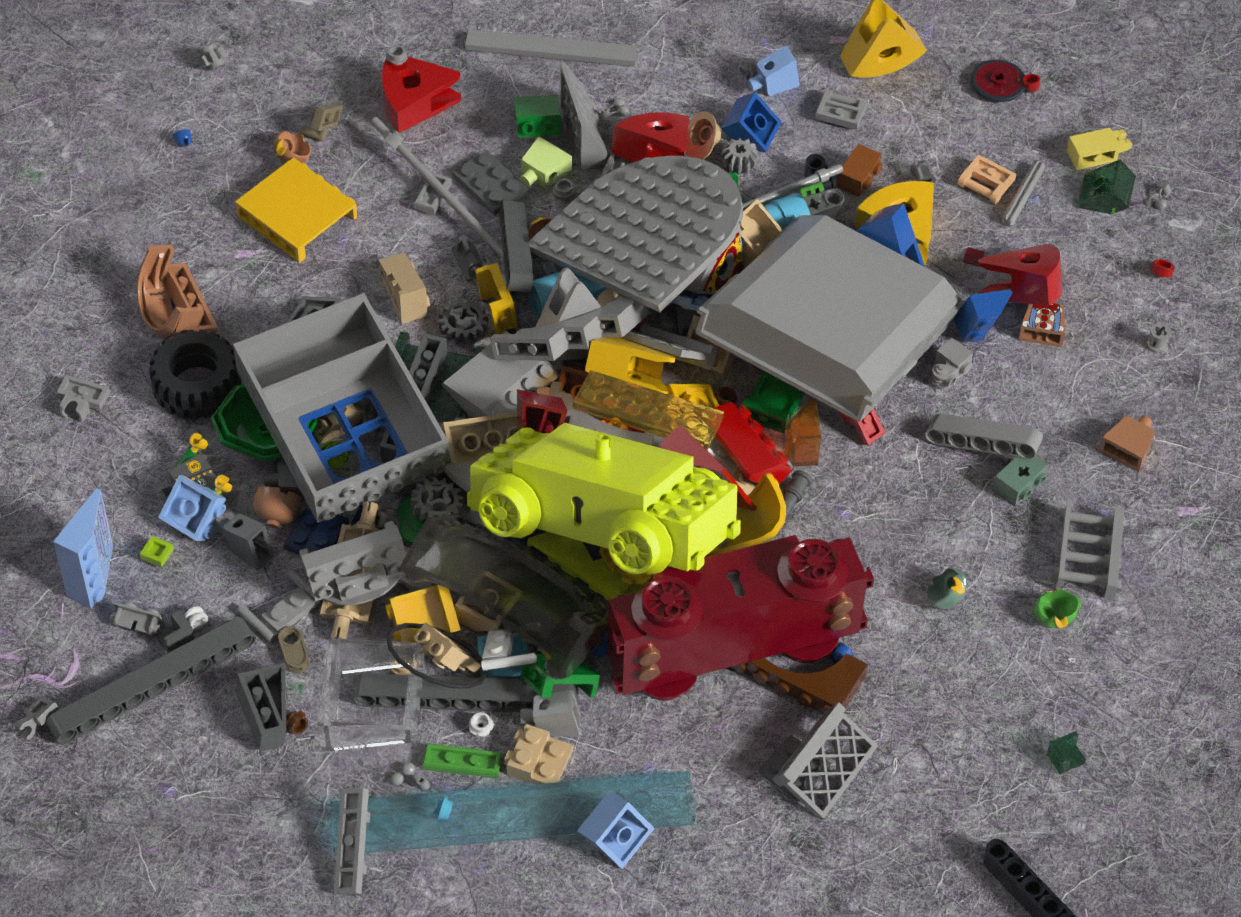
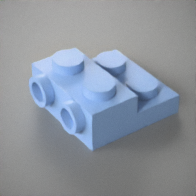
[158,475,226,541]

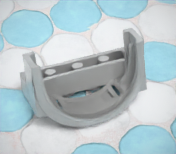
[299,521,410,605]

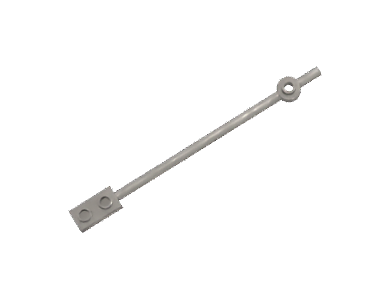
[371,117,540,280]

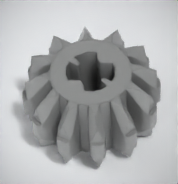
[721,137,758,175]

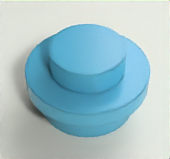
[433,796,453,822]

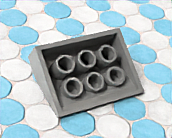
[560,62,610,171]
[442,331,560,418]

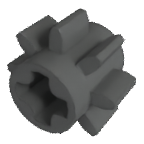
[374,506,401,530]

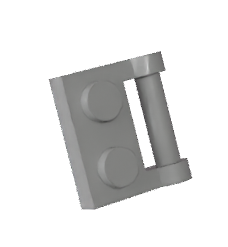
[815,89,868,130]

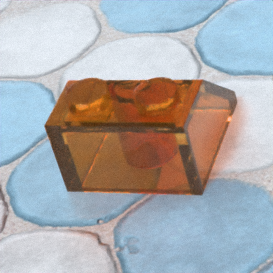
[783,399,821,467]

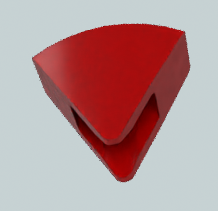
[382,57,461,133]
[611,112,690,163]
[978,244,1063,306]

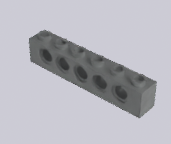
[380,333,448,463]

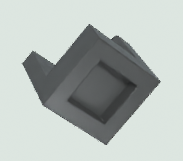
[156,610,194,653]

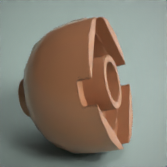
[253,486,303,528]

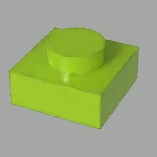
[140,536,174,568]

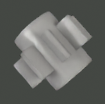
[199,44,227,70]

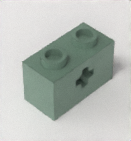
[993,455,1048,506]

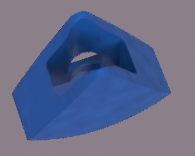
[857,204,925,267]

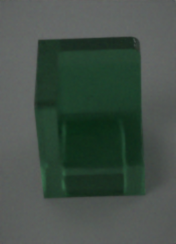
[1047,731,1086,774]

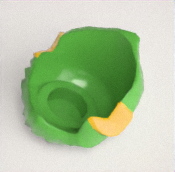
[1033,588,1082,629]

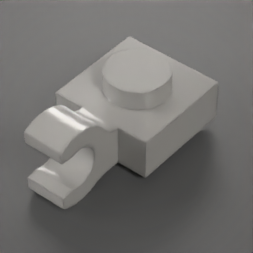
[14,696,59,740]

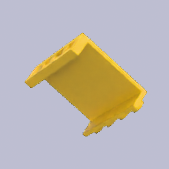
[235,157,357,263]

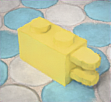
[1067,128,1132,170]

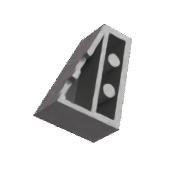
[235,662,286,752]

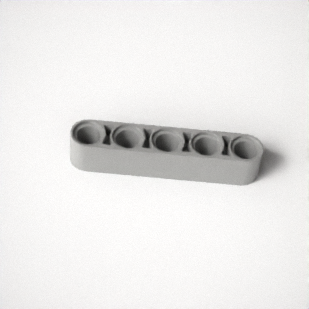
[925,413,1043,459]

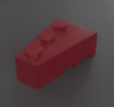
[516,389,568,434]

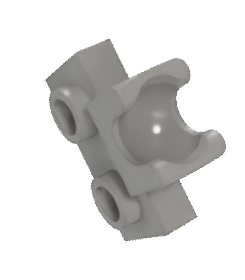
[56,375,110,423]

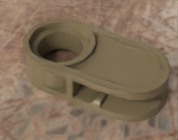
[278,626,309,673]

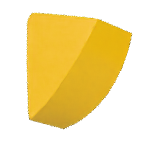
[840,0,927,78]
[855,181,934,265]
[585,337,675,396]

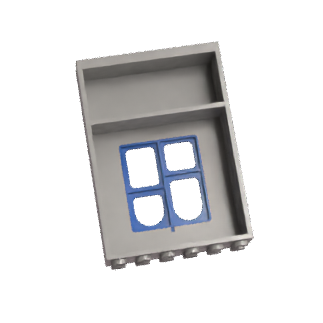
[233,293,450,523]

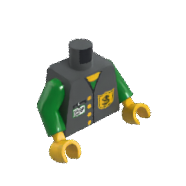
[161,433,232,501]

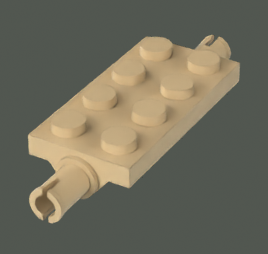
[320,502,384,642]

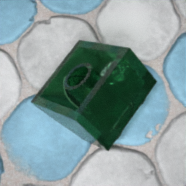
[1077,159,1136,215]

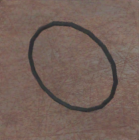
[386,623,487,689]

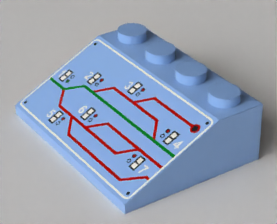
[53,488,113,609]

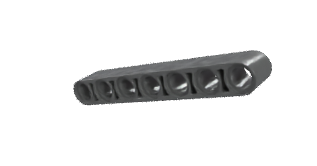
[499,199,533,294]

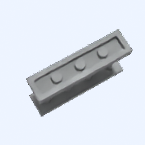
[1052,499,1125,600]

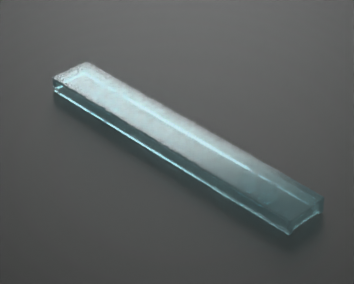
[330,771,696,856]

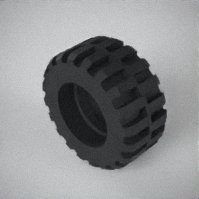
[149,330,241,420]

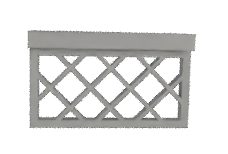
[622,324,718,370]
[772,702,878,820]

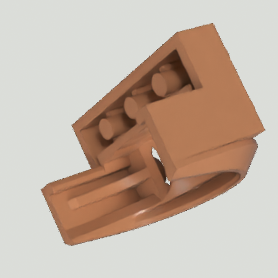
[137,245,218,339]

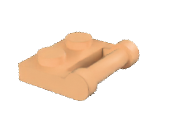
[957,155,1016,204]

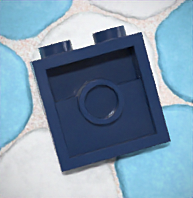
[284,508,349,555]

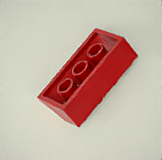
[699,402,792,484]

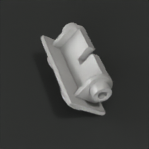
[110,601,165,636]

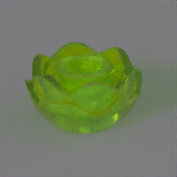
[321,440,350,468]

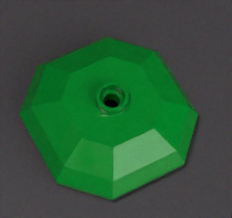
[211,384,318,462]

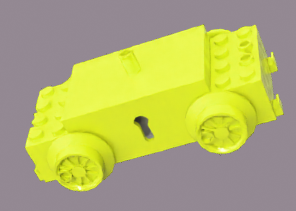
[467,423,741,575]

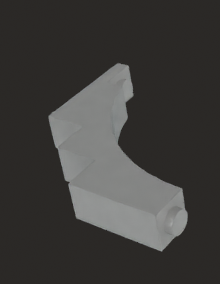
[490,295,649,361]
[549,381,658,447]

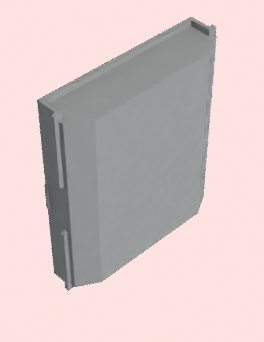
[696,215,965,422]

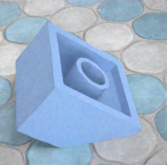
[577,790,654,869]

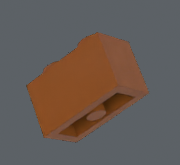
[837,144,883,197]

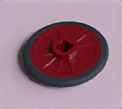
[970,60,1025,102]

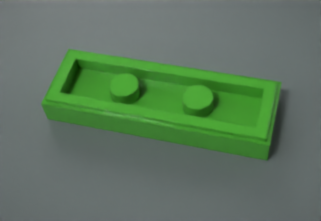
[422,743,502,779]

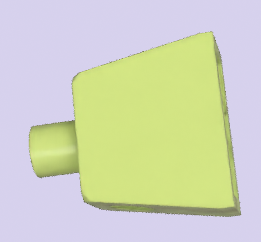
[520,136,572,188]

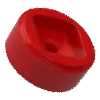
[1151,259,1175,278]

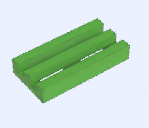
[800,182,824,198]

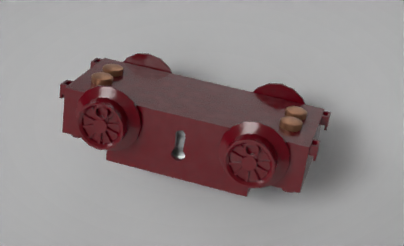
[607,535,874,701]

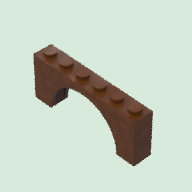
[732,653,868,715]

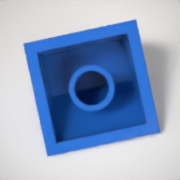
[721,92,782,153]
[954,290,1012,342]

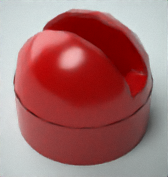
[1023,74,1040,93]

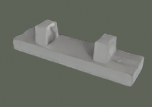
[334,788,370,895]

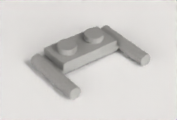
[237,568,323,643]

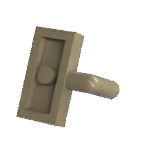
[300,102,343,141]

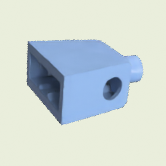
[748,46,800,96]

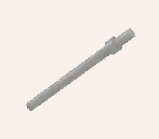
[743,164,843,208]

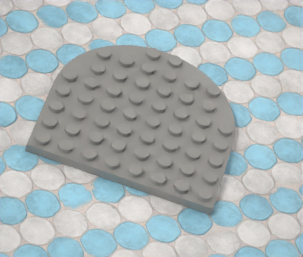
[528,156,743,312]

